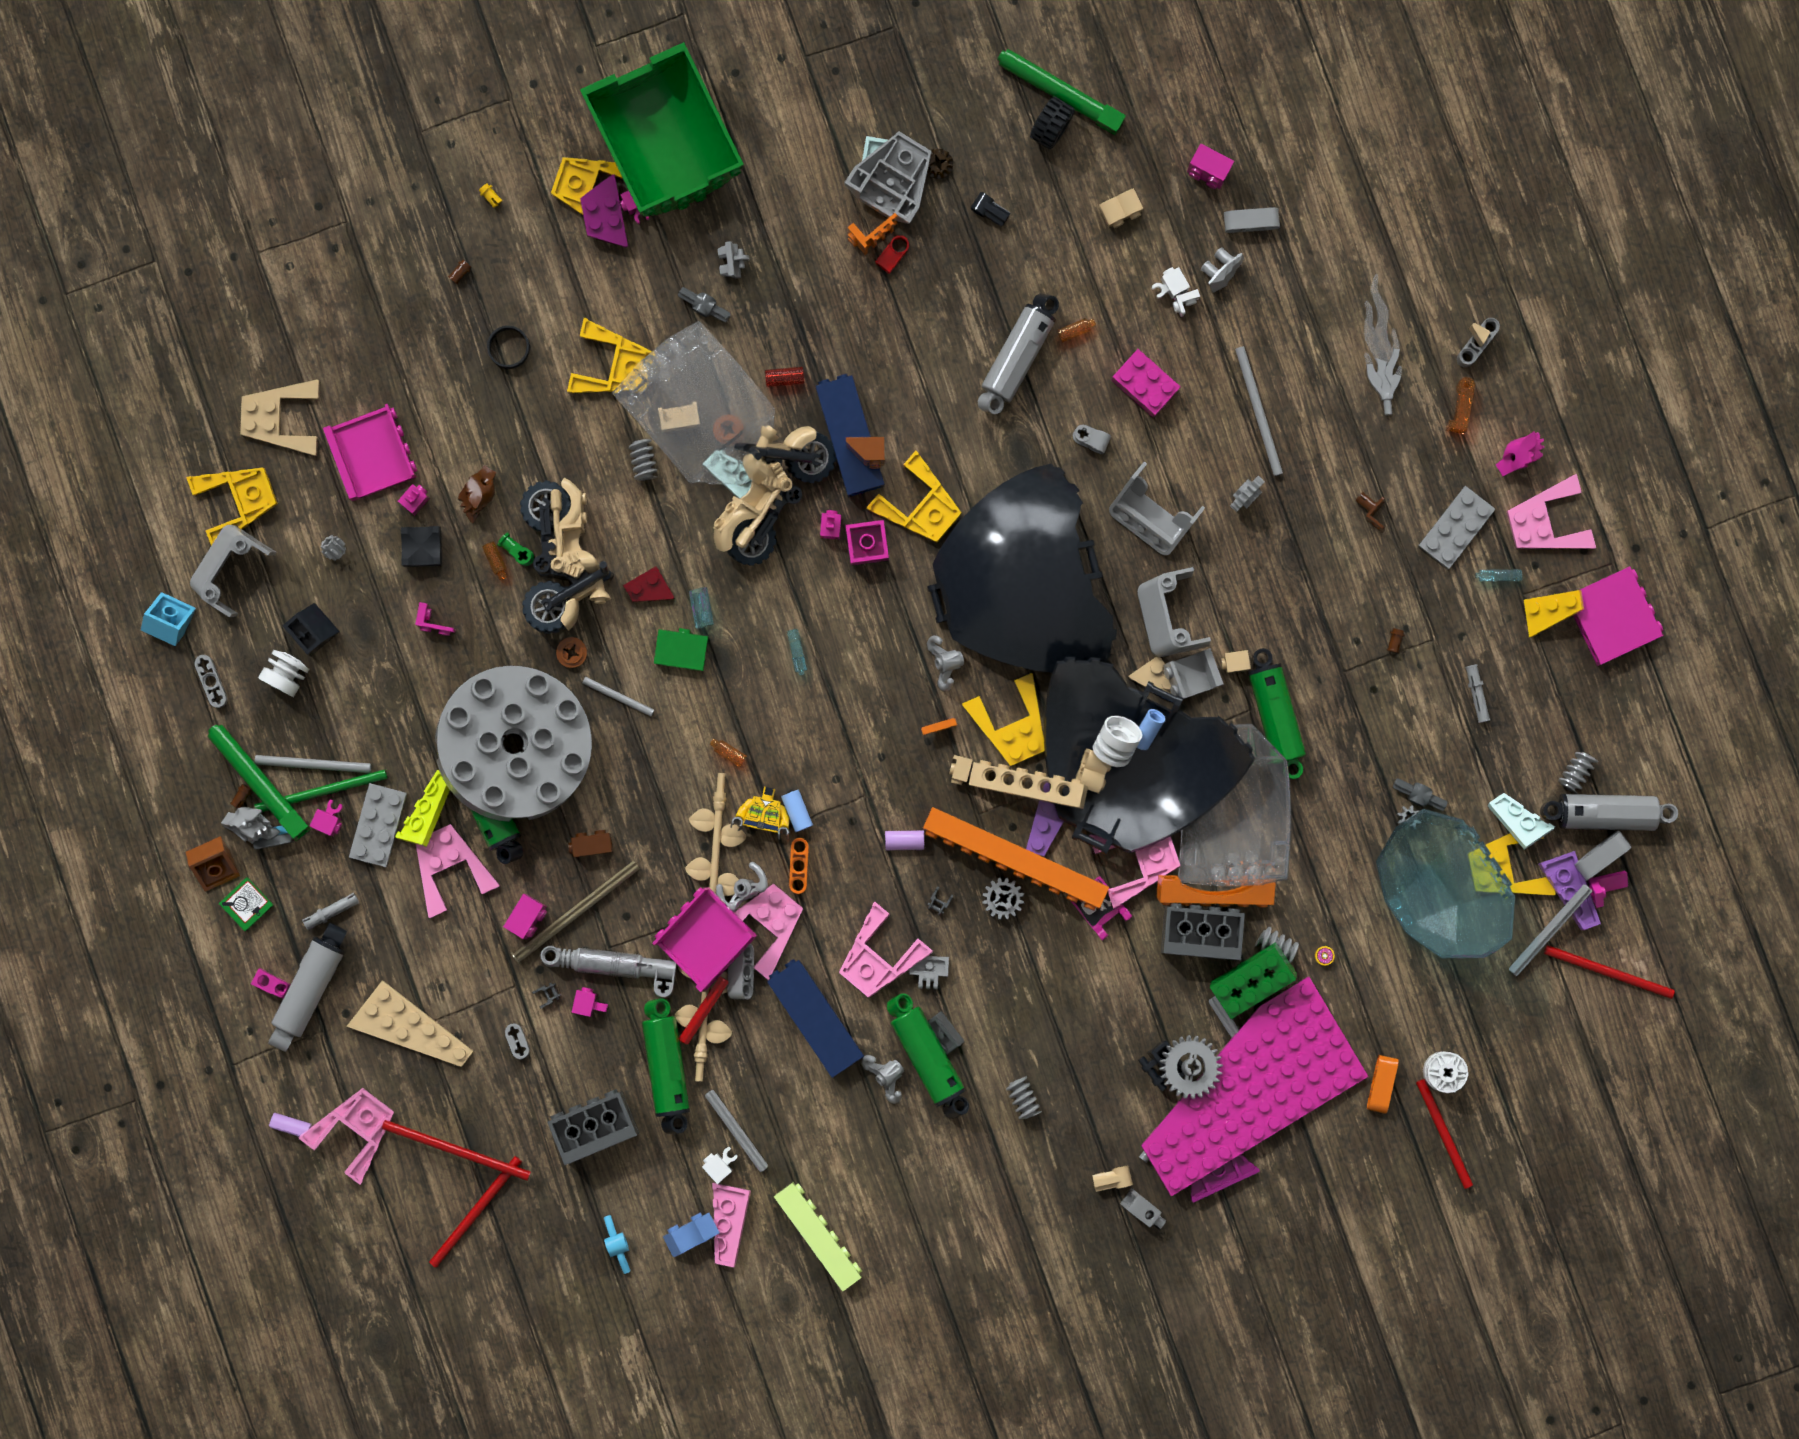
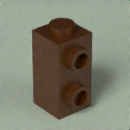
[568,830,613,858]

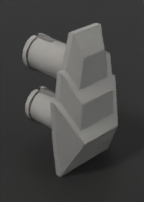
[1201,247,1244,293]

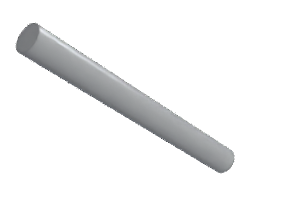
[582,677,654,716]

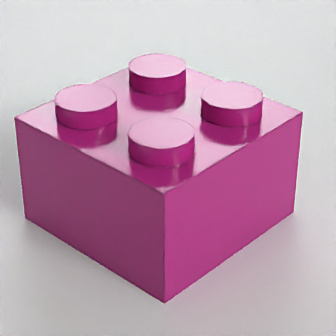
[1187,143,1234,189]
[846,520,889,565]
[503,894,547,939]

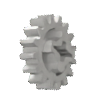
[1230,476,1265,512]
[982,878,1024,919]

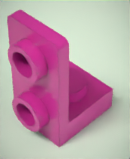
[415,602,456,636]
[1589,871,1628,908]

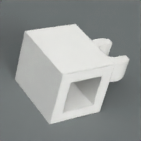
[1151,267,1190,299]
[702,1147,738,1184]

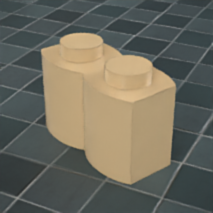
[1099,188,1143,228]
[1075,749,1112,793]

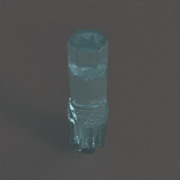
[1475,569,1522,582]
[787,629,807,676]

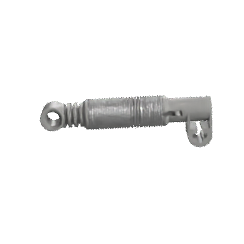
[541,946,676,999]

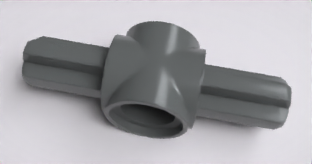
[678,287,731,323]
[1393,778,1448,811]

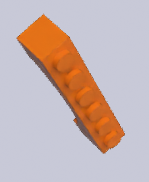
[1157,875,1276,907]

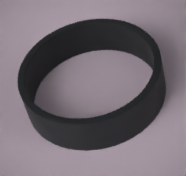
[487,326,530,369]

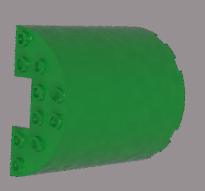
[580,42,744,217]

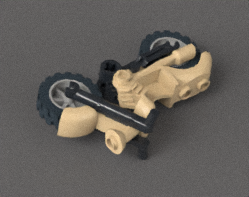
[713,425,836,566]
[520,478,614,634]

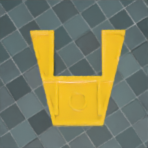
[551,157,623,215]
[567,318,654,393]
[867,451,962,543]
[186,468,278,546]
[962,673,1045,766]
[1468,833,1556,895]

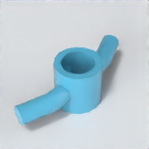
[604,1215,631,1274]

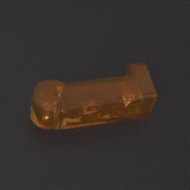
[1445,377,1475,434]

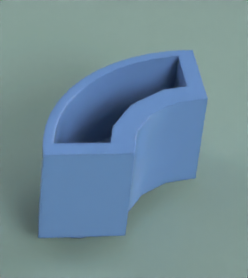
[663,1212,720,1257]

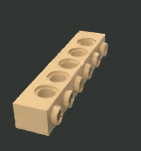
[969,760,1088,809]

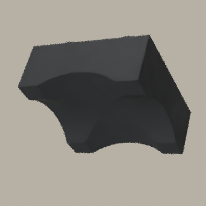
[401,526,442,567]

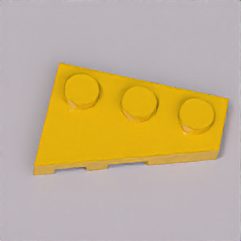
[1524,590,1584,638]

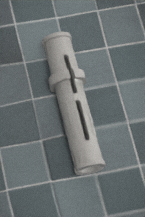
[1465,664,1490,723]
[302,892,359,930]

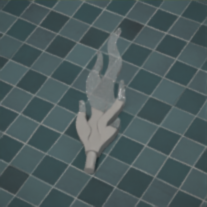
[1364,274,1402,415]

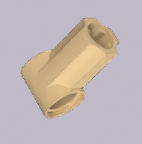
[1092,1166,1133,1192]

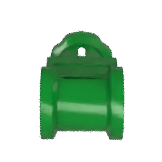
[497,532,535,566]

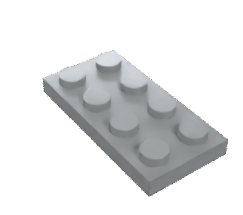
[1418,486,1495,569]
[349,783,407,867]

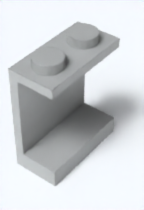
[1163,648,1223,699]

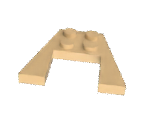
[240,380,320,456]

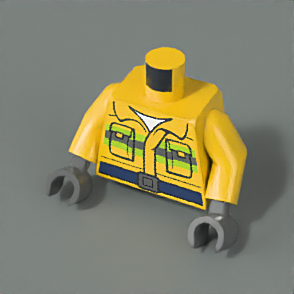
[730,787,789,840]

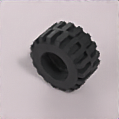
[1030,96,1074,150]

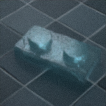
[689,587,714,629]

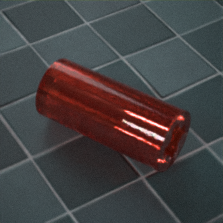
[765,367,804,387]

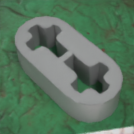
[505,1023,530,1059]

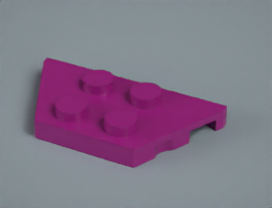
[580,174,628,248]
[1191,1154,1260,1203]

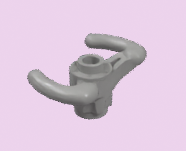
[927,635,964,691]
[716,862,768,912]
[861,1055,904,1104]

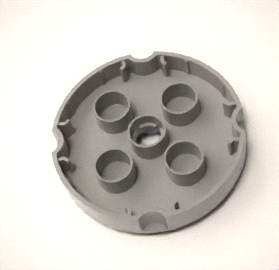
[435,666,592,822]

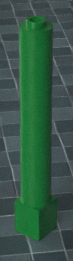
[997,49,1126,136]
[207,724,311,841]

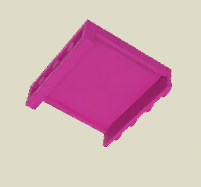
[323,404,418,501]
[1573,567,1663,666]
[652,887,757,992]

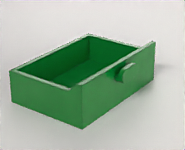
[654,628,709,671]

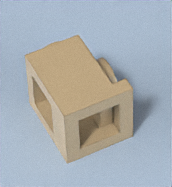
[949,755,972,785]

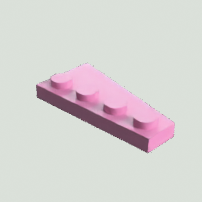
[712,1183,751,1267]

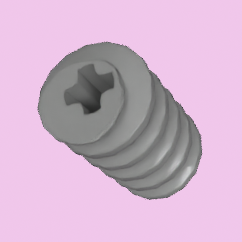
[629,439,658,481]
[1558,752,1598,794]
[1255,927,1299,963]
[1006,1076,1042,1119]

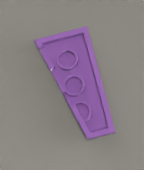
[1026,783,1064,856]
[1538,851,1601,930]

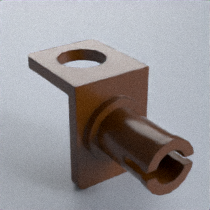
[1356,492,1385,533]

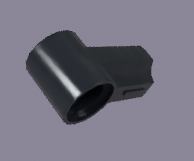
[970,192,1011,227]

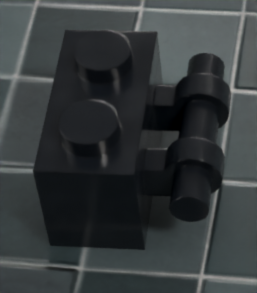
[1138,1040,1185,1091]

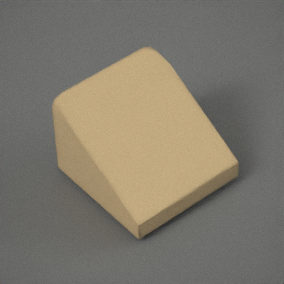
[1469,323,1490,347]

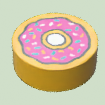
[1315,946,1335,965]

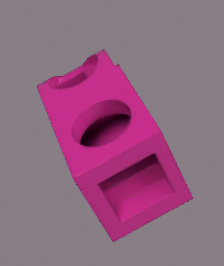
[251,968,291,998]

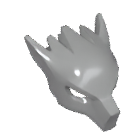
[221,807,280,843]

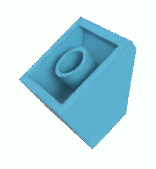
[141,592,196,646]

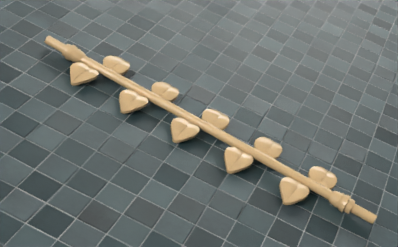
[674,773,746,1081]

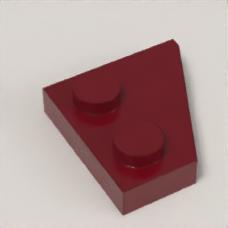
[623,566,675,602]

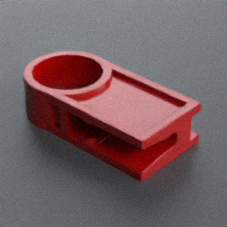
[875,235,909,274]

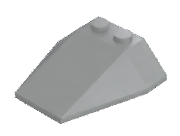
[844,131,931,224]

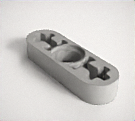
[195,655,228,708]

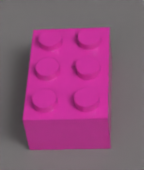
[1111,349,1181,418]

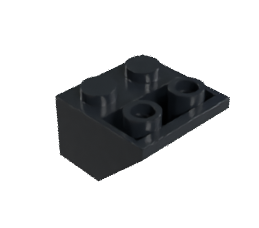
[282,603,340,657]

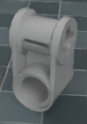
[1073,425,1111,454]

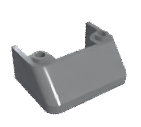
[1109,461,1205,555]
[190,525,277,617]
[1137,567,1211,657]

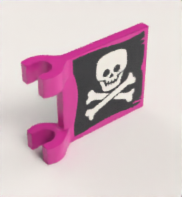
[1071,876,1132,940]

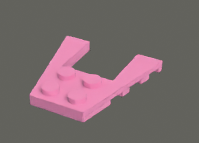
[1507,474,1596,549]
[416,824,500,918]
[1089,835,1180,909]
[734,884,803,980]
[839,902,933,998]
[299,1088,394,1185]

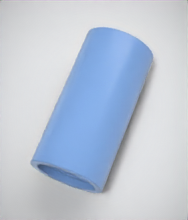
[1137,709,1165,750]
[781,790,813,832]

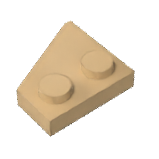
[1128,657,1171,694]

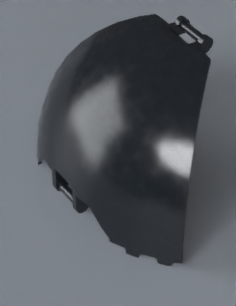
[927,464,1117,673]
[1044,657,1255,855]

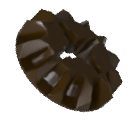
[927,149,953,179]

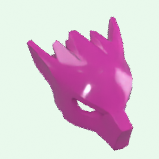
[1496,432,1544,477]

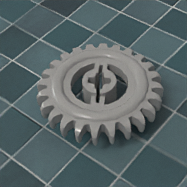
[1159,1035,1223,1099]

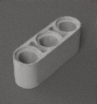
[1224,207,1280,233]
[1457,318,1500,368]
[727,944,754,1000]

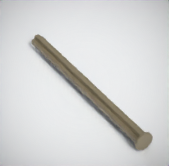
[511,861,640,965]

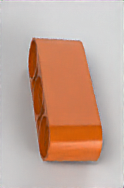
[789,838,809,894]
[1367,1055,1398,1114]

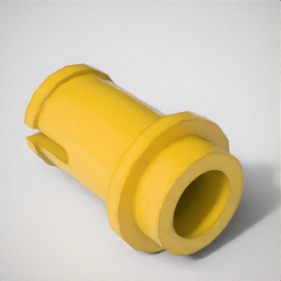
[479,183,503,208]

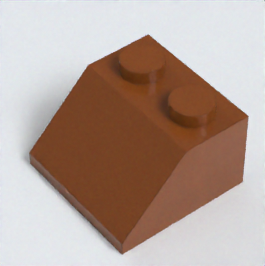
[846,437,885,469]
[186,836,240,892]

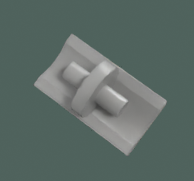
[718,241,750,279]

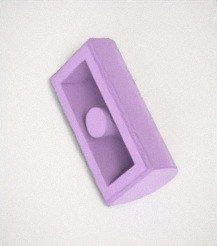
[885,830,924,850]
[269,1113,312,1137]

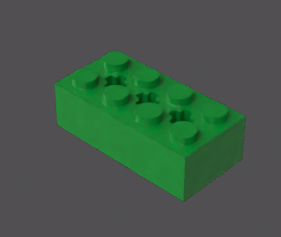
[1210,942,1297,1019]

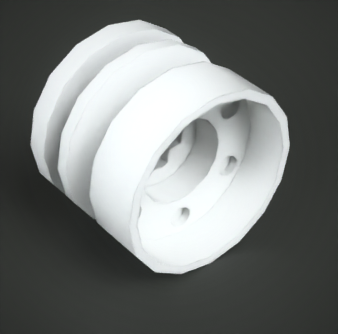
[258,650,309,698]
[1093,716,1142,767]
[1423,1051,1468,1093]

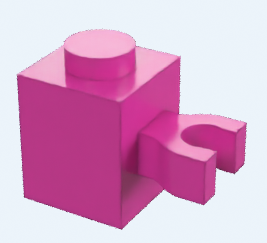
[572,987,608,1017]

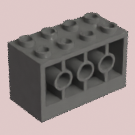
[1161,903,1245,960]
[547,1089,640,1165]

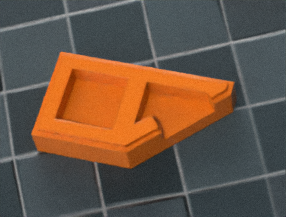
[921,718,957,735]

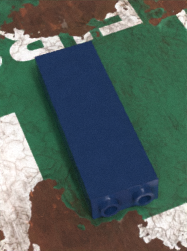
[815,374,885,497]
[767,959,864,1078]

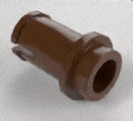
[448,260,471,284]
[1387,628,1405,653]
[230,784,252,808]

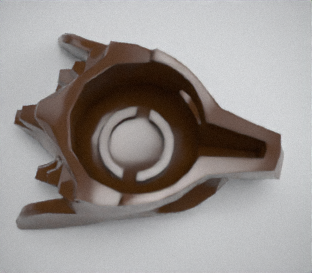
[458,465,497,523]

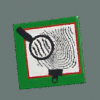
[219,877,274,932]

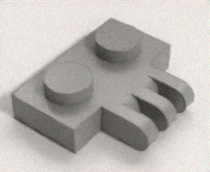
[909,956,949,989]

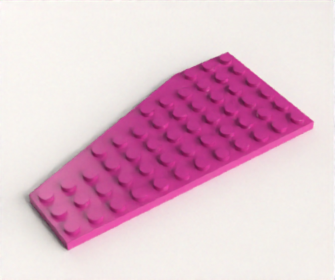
[1141,977,1368,1196]

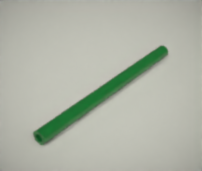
[255,770,388,812]

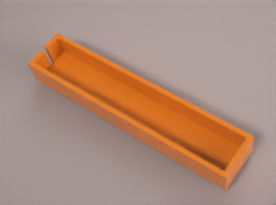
[923,807,1109,911]

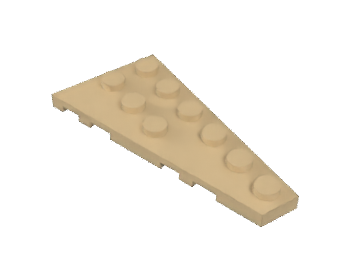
[347,980,474,1067]

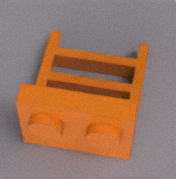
[847,213,897,255]

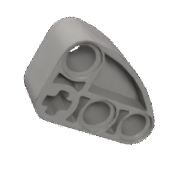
[1574,830,1631,881]

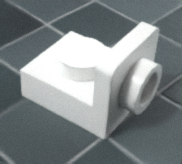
[1173,289,1200,317]

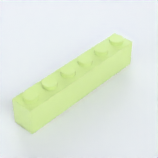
[774,1182,862,1291]

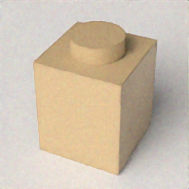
[1221,650,1251,674]

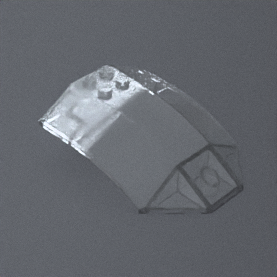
[612,321,775,486]
[1178,724,1291,886]

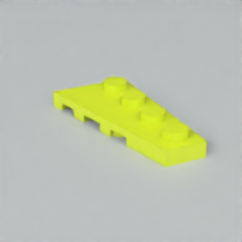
[395,770,450,847]

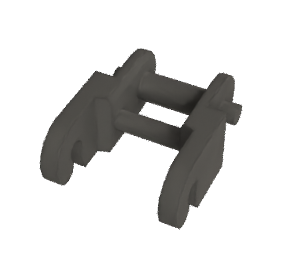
[927,886,954,915]
[532,983,561,1009]

